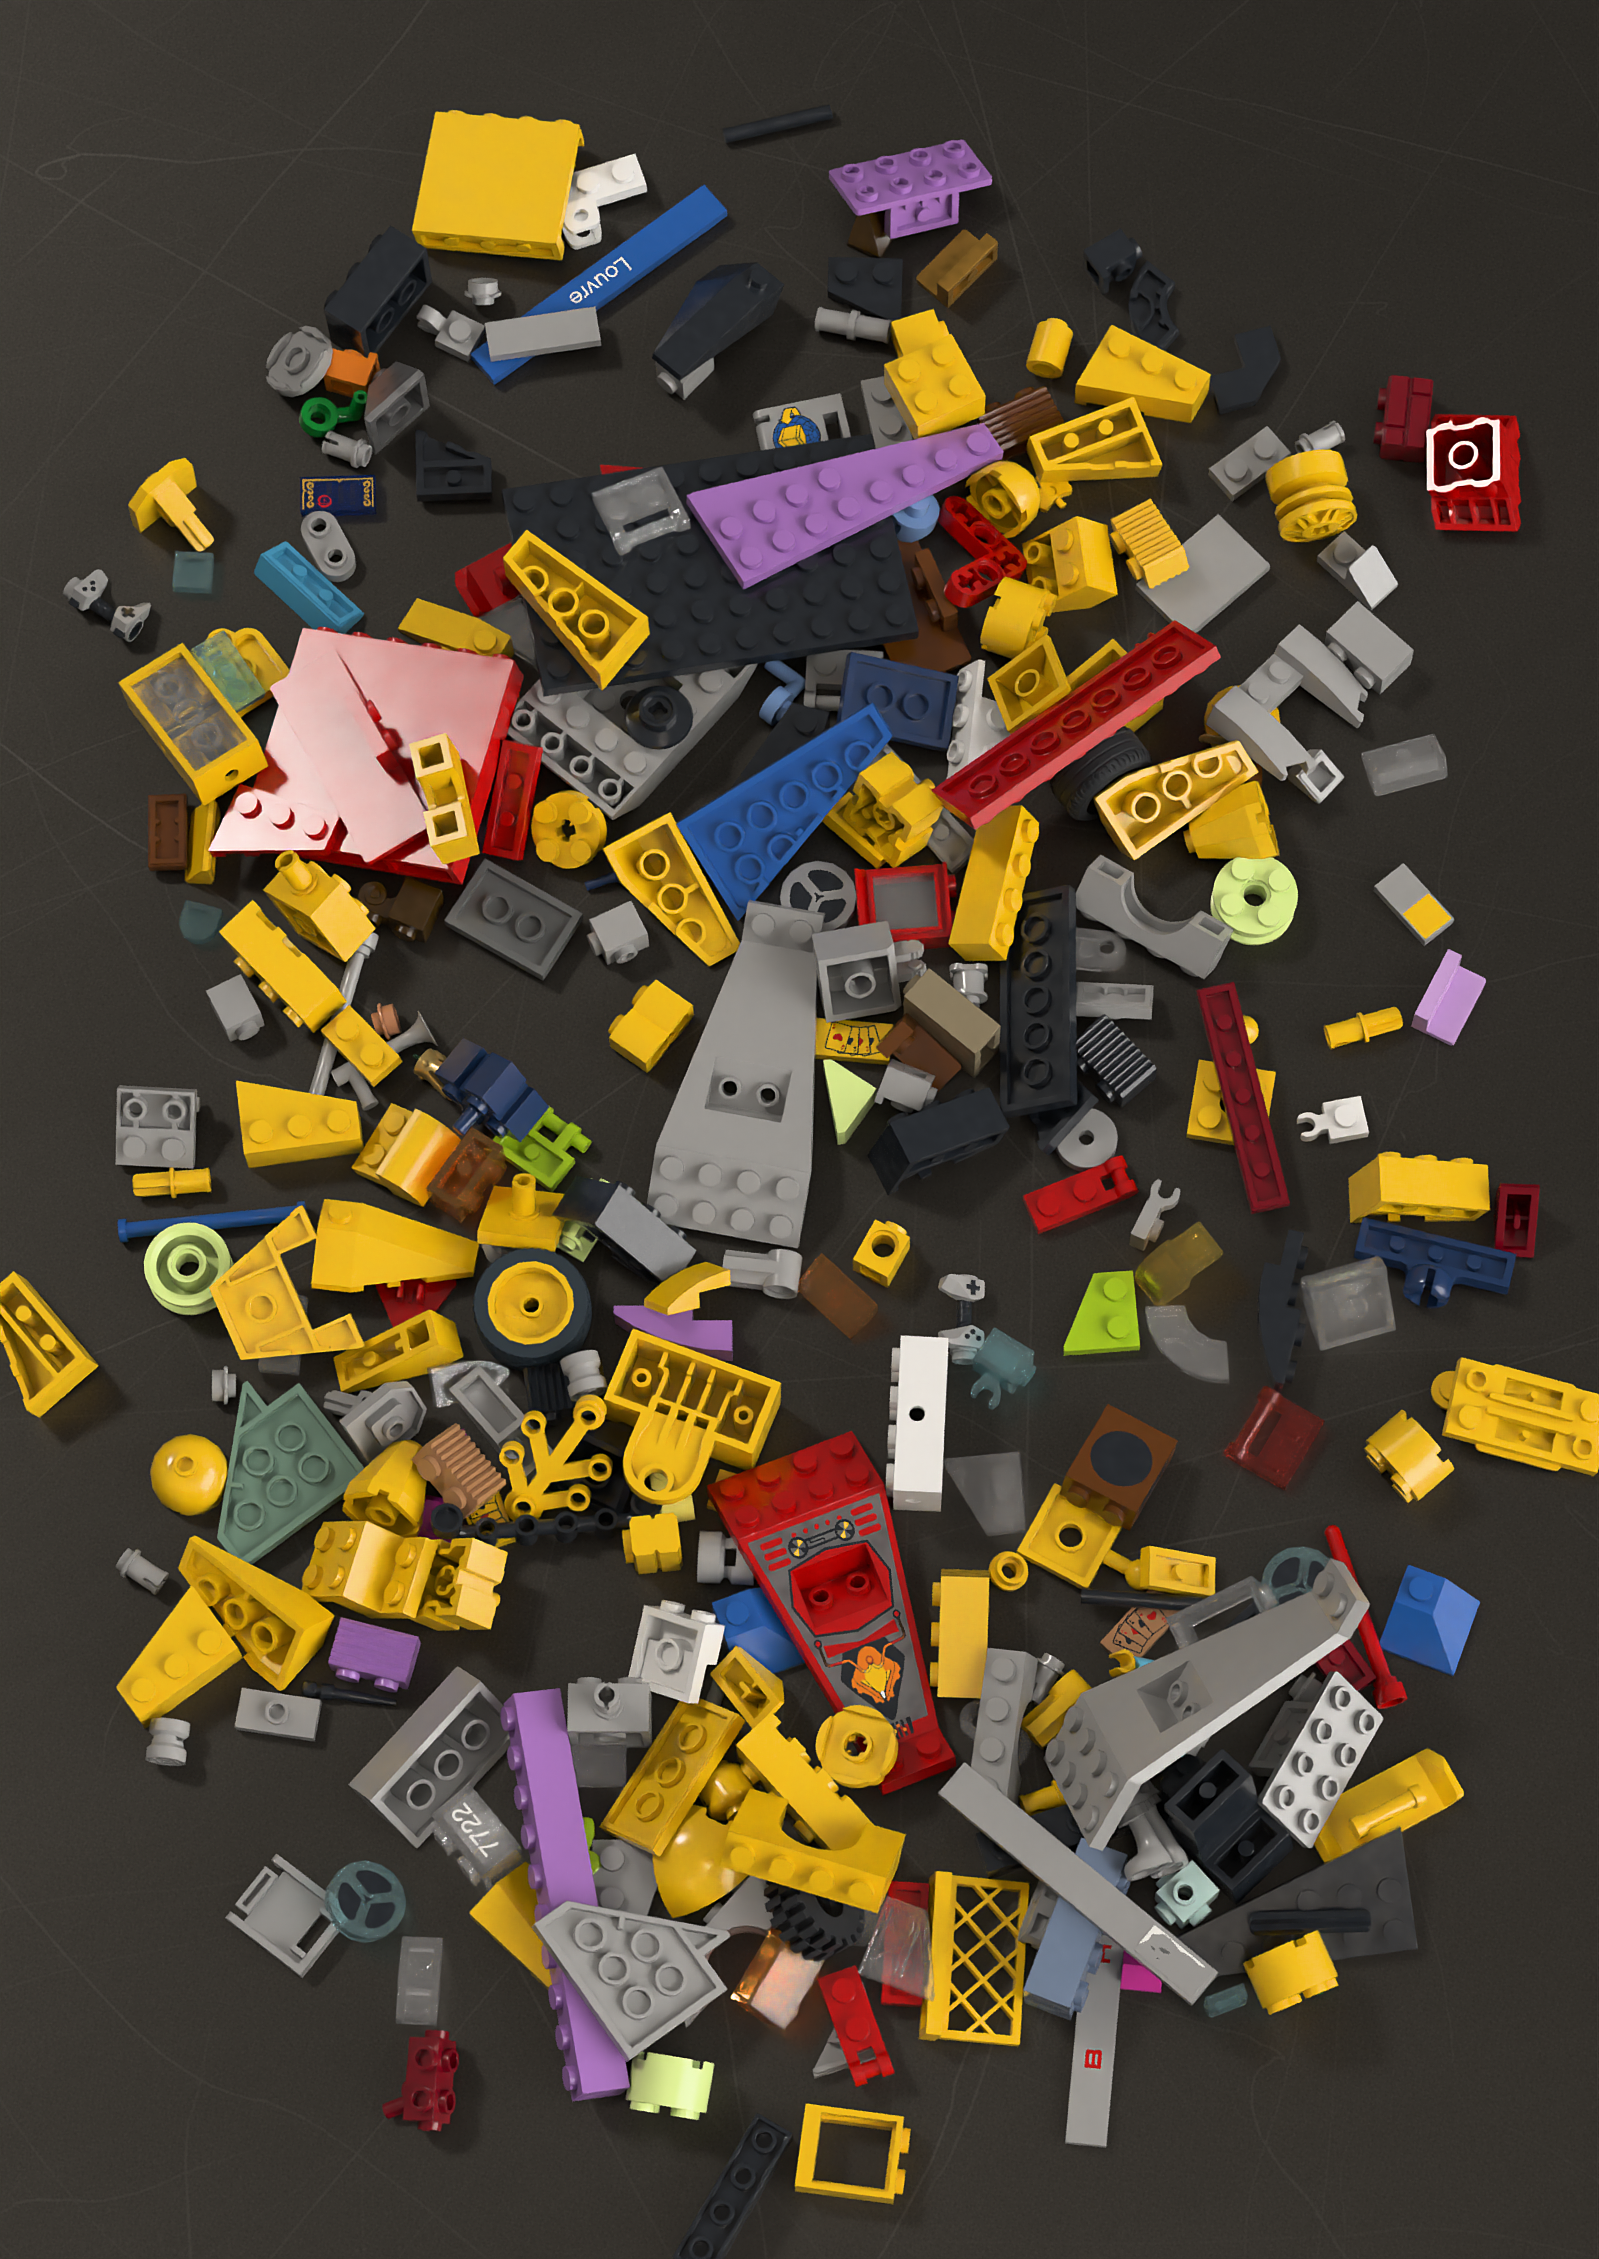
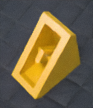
[710,1646,784,1729]

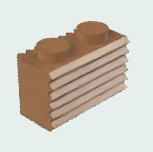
[411,1423,506,1520]

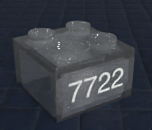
[431,1784,525,1891]

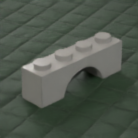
[1076,855,1234,979]
[971,1648,1038,1806]
[681,1875,776,2028]

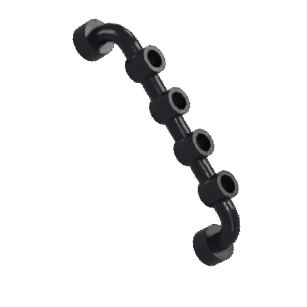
[431,1488,663,1546]

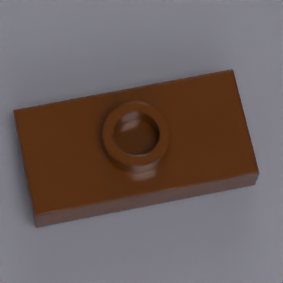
[148,794,188,871]

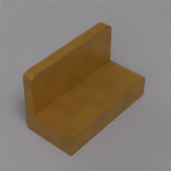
[916,230,998,308]

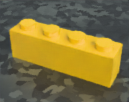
[948,805,1039,961]

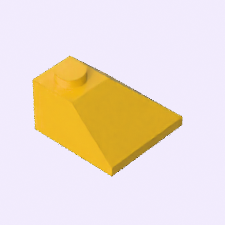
[987,634,1072,734]

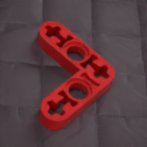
[938,496,1027,608]

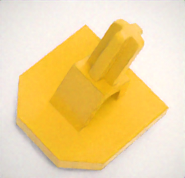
[128,458,214,552]

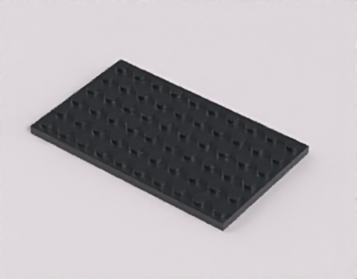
[502,434,919,697]

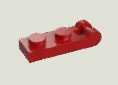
[1023,1155,1139,1234]
[817,1965,895,2087]

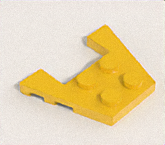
[209,1205,365,1360]

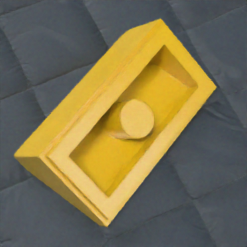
[185,800,221,884]

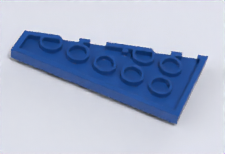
[676,702,893,921]

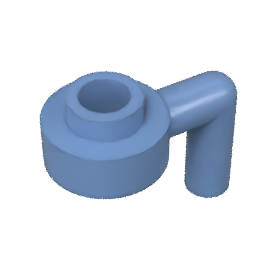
[759,660,805,726]

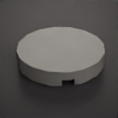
[266,326,333,397]

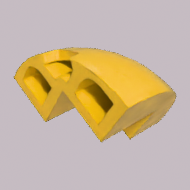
[652,1805,748,1918]

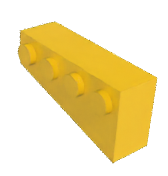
[736,1712,874,1850]

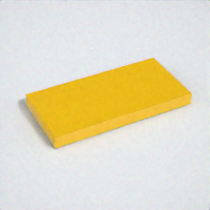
[600,1698,746,1857]

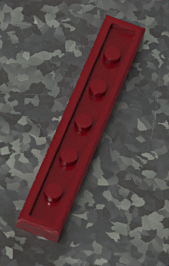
[1196,982,1290,1214]

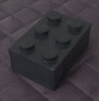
[324,225,432,358]

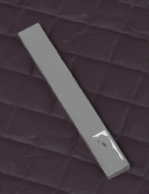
[938,1762,1218,2006]

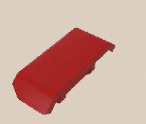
[455,543,523,618]

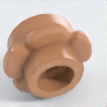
[371,1003,402,1040]

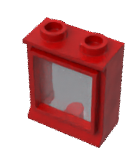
[854,862,957,949]

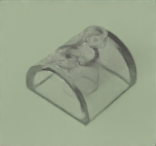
[1301,1256,1396,1351]

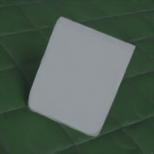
[1287,749,1344,804]

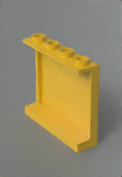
[412,110,585,261]

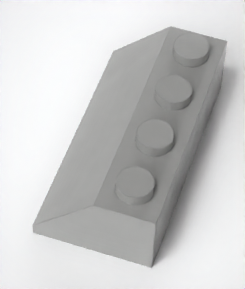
[348,1666,511,1849]

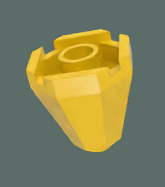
[1183,781,1280,859]
[342,1440,427,1538]

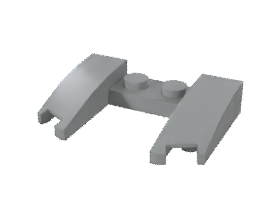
[1206,624,1368,781]

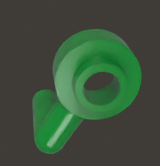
[299,390,368,437]

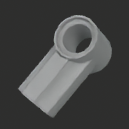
[722,1249,802,1299]

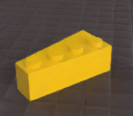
[503,530,650,691]

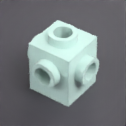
[1154,1860,1220,1930]

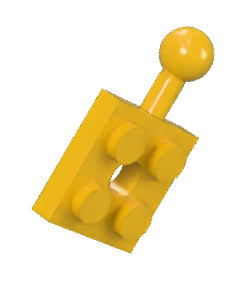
[1186,1015,1276,1145]
[1017,1483,1147,1591]

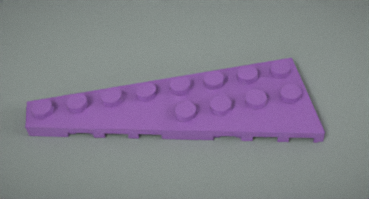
[686,423,1004,590]

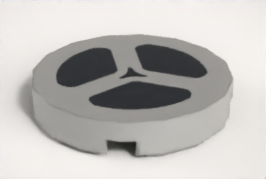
[780,861,857,932]

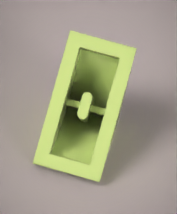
[823,1059,876,1145]

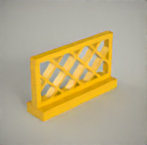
[919,1871,1029,2046]

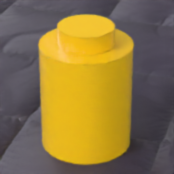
[1026,318,1073,379]

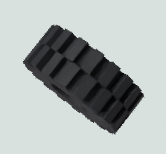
[764,1880,865,1962]

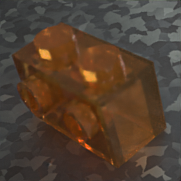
[426,1126,507,1223]
[730,1928,825,2029]

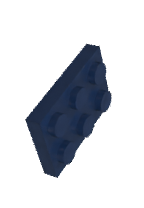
[836,652,959,752]

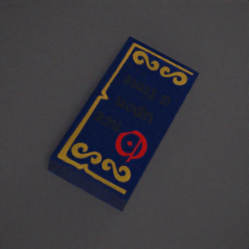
[300,475,377,517]

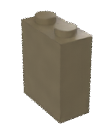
[903,968,1001,1078]

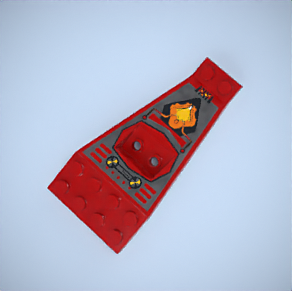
[707,1431,956,1795]

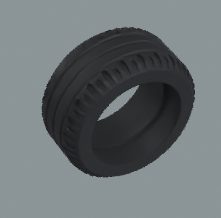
[1050,726,1152,821]

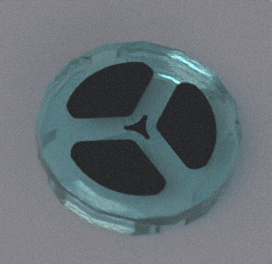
[1260,1546,1330,1610]
[324,1861,406,1943]

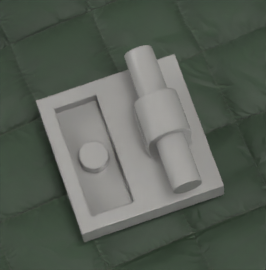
[115,1085,200,1169]

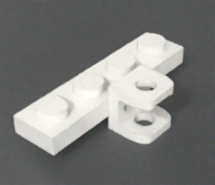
[562,154,647,250]

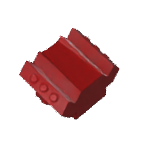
[1427,414,1521,532]

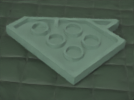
[217,1381,364,1565]

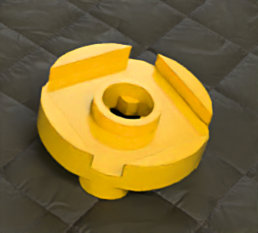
[531,790,607,869]
[816,1705,898,1788]

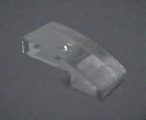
[396,1936,443,2025]

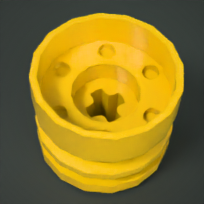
[1265,450,1358,542]

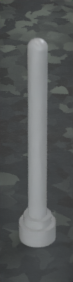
[309,932,379,1096]

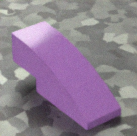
[614,1305,733,1361]

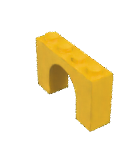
[720,1788,906,1913]

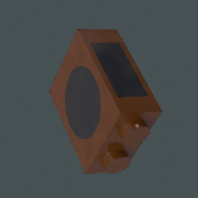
[1059,1404,1178,1531]

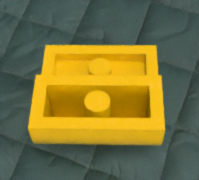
[351,1103,463,1207]

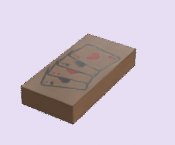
[1100,1589,1183,1662]

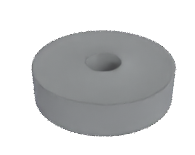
[1056,1109,1118,1172]

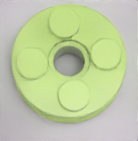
[1210,857,1298,945]
[144,1223,233,1315]

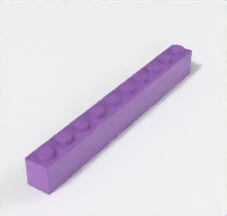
[501,1688,630,2102]

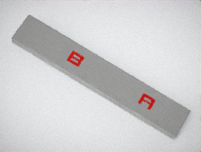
[1065,1934,1123,2148]

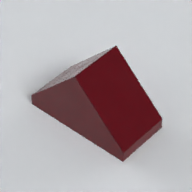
[1494,1183,1540,1258]

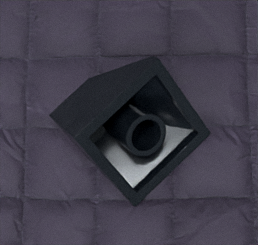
[548,1422,634,1514]

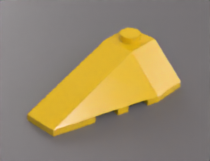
[602,813,740,967]

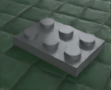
[444,859,584,981]

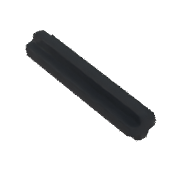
[1249,1909,1371,1935]

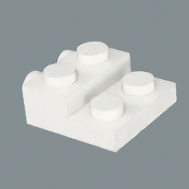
[628,1600,725,1704]

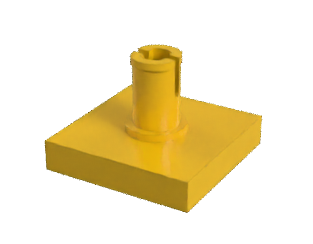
[477,1173,566,1252]

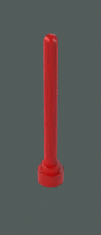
[1325,1525,1408,1709]

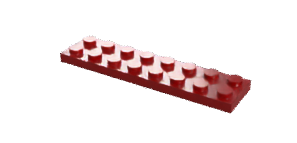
[931,620,1221,830]

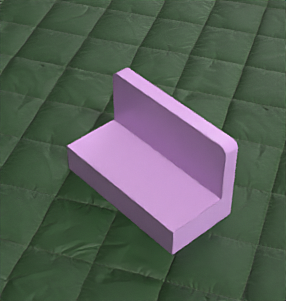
[1411,949,1486,1046]

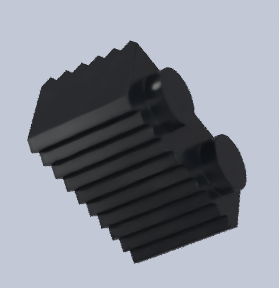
[1077,1014,1157,1108]
[523,1357,606,1427]

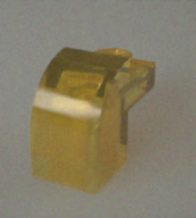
[1135,1221,1223,1309]

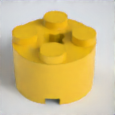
[980,576,1057,659]
[1364,1410,1454,1504]
[1243,1930,1338,2015]

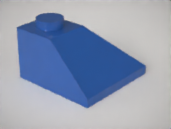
[1380,1565,1480,1676]
[712,1587,805,1674]

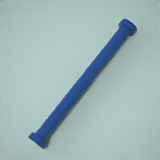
[118,1201,307,1243]

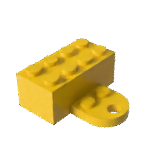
[603,1329,781,1505]

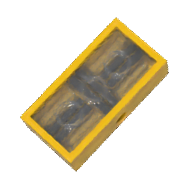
[118,643,268,806]

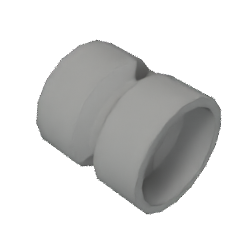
[697,1531,754,1585]

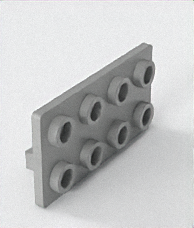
[1248,1671,1383,1848]

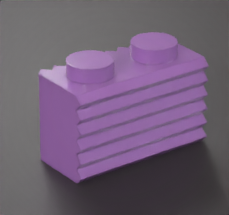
[328,1617,421,1693]

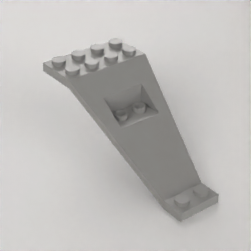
[647,900,825,1248]
[1044,1558,1370,1851]

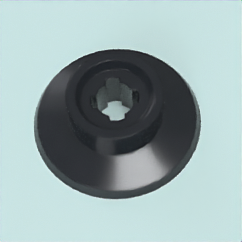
[624,686,693,750]

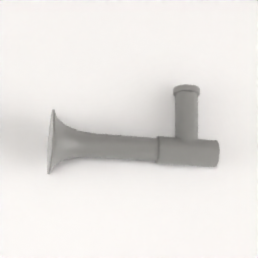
[331,1011,438,1111]

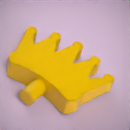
[1036,476,1072,513]

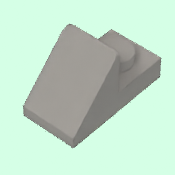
[1317,531,1398,611]

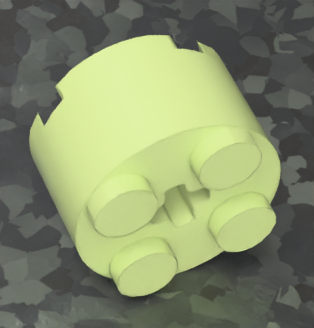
[625,2052,714,2120]

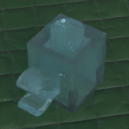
[971,1327,1037,1410]

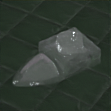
[427,1359,510,1408]

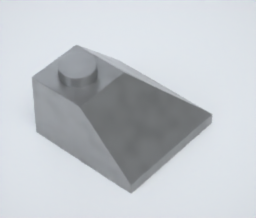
[364,362,430,454]

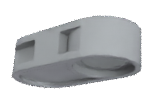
[1017,1880,1059,1949]

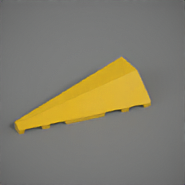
[469,1861,552,1991]

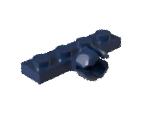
[1353,1217,1517,1309]

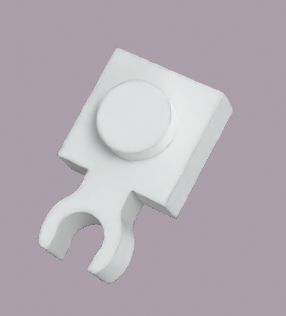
[1297,1096,1369,1144]

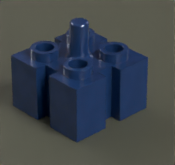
[434,1038,549,1142]

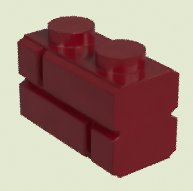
[1373,375,1434,463]

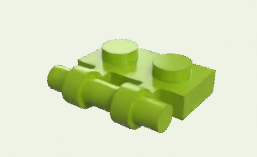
[489,1105,592,1192]

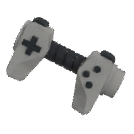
[63,569,151,642]
[938,1274,985,1365]

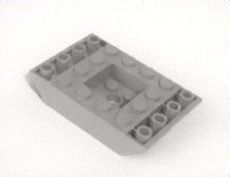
[507,663,758,820]

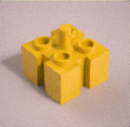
[842,751,943,868]
[408,1538,508,1631]

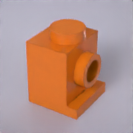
[323,348,380,398]

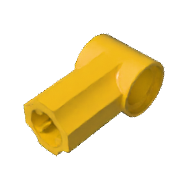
[1021,1669,1092,1750]

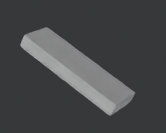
[485,307,601,362]

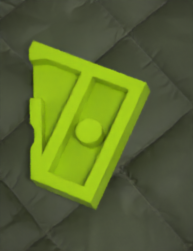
[1063,1270,1140,1356]

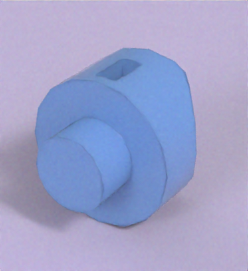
[892,495,940,543]

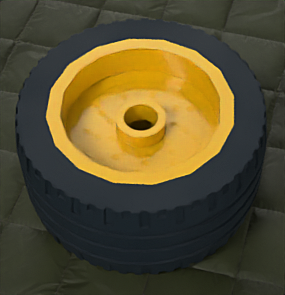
[472,1248,592,1371]

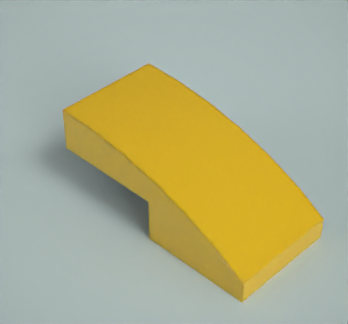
[644,1262,730,1315]

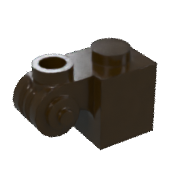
[358,876,445,943]

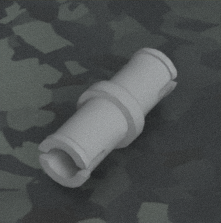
[815,307,892,344]

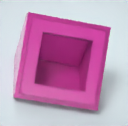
[1120,1950,1162,1993]

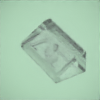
[1361,734,1448,796]

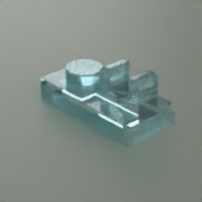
[191,630,266,713]

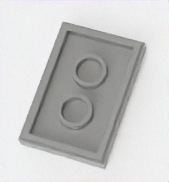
[1135,514,1270,633]

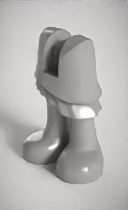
[1118,1779,1189,1881]

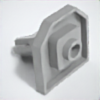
[323,1381,427,1465]

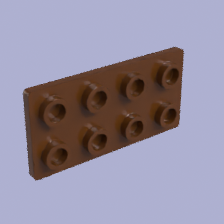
[882,539,971,673]

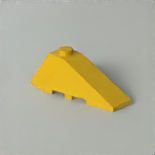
[1093,740,1258,860]
[311,1199,480,1293]
[178,1536,334,1691]

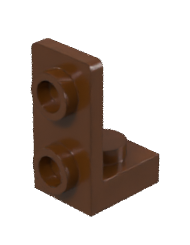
[876,1012,962,1092]

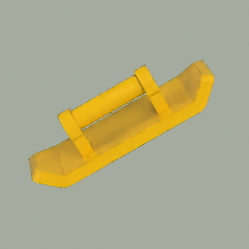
[1314,1748,1464,1862]

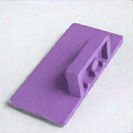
[829,140,992,239]

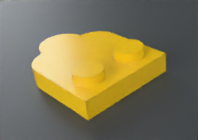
[198,628,290,718]

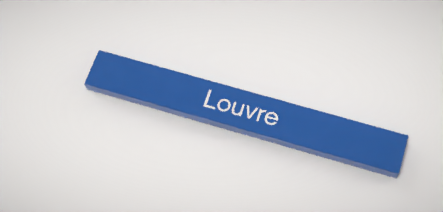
[470,185,727,385]

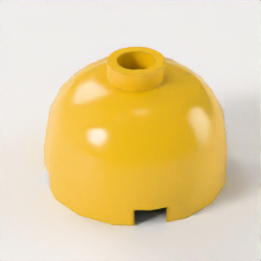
[965,461,1041,538]
[150,1434,229,1516]

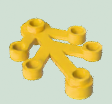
[499,1394,613,1521]

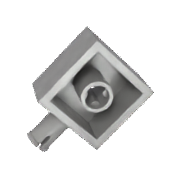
[567,1677,652,1748]

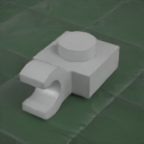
[417,305,485,362]
[1129,1179,1180,1251]

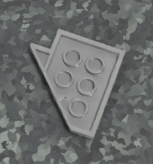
[532,1901,731,2062]

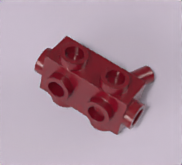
[382,2030,459,2132]

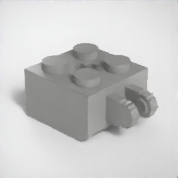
[811,921,927,1023]

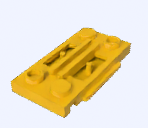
[1442,1357,1599,1476]

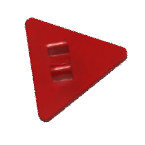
[375,1278,457,1327]

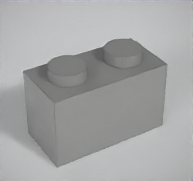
[1324,601,1414,695]

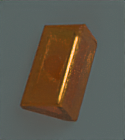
[798,1253,878,1340]

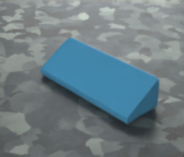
[254,541,364,634]

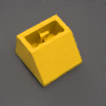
[1022,516,1118,613]

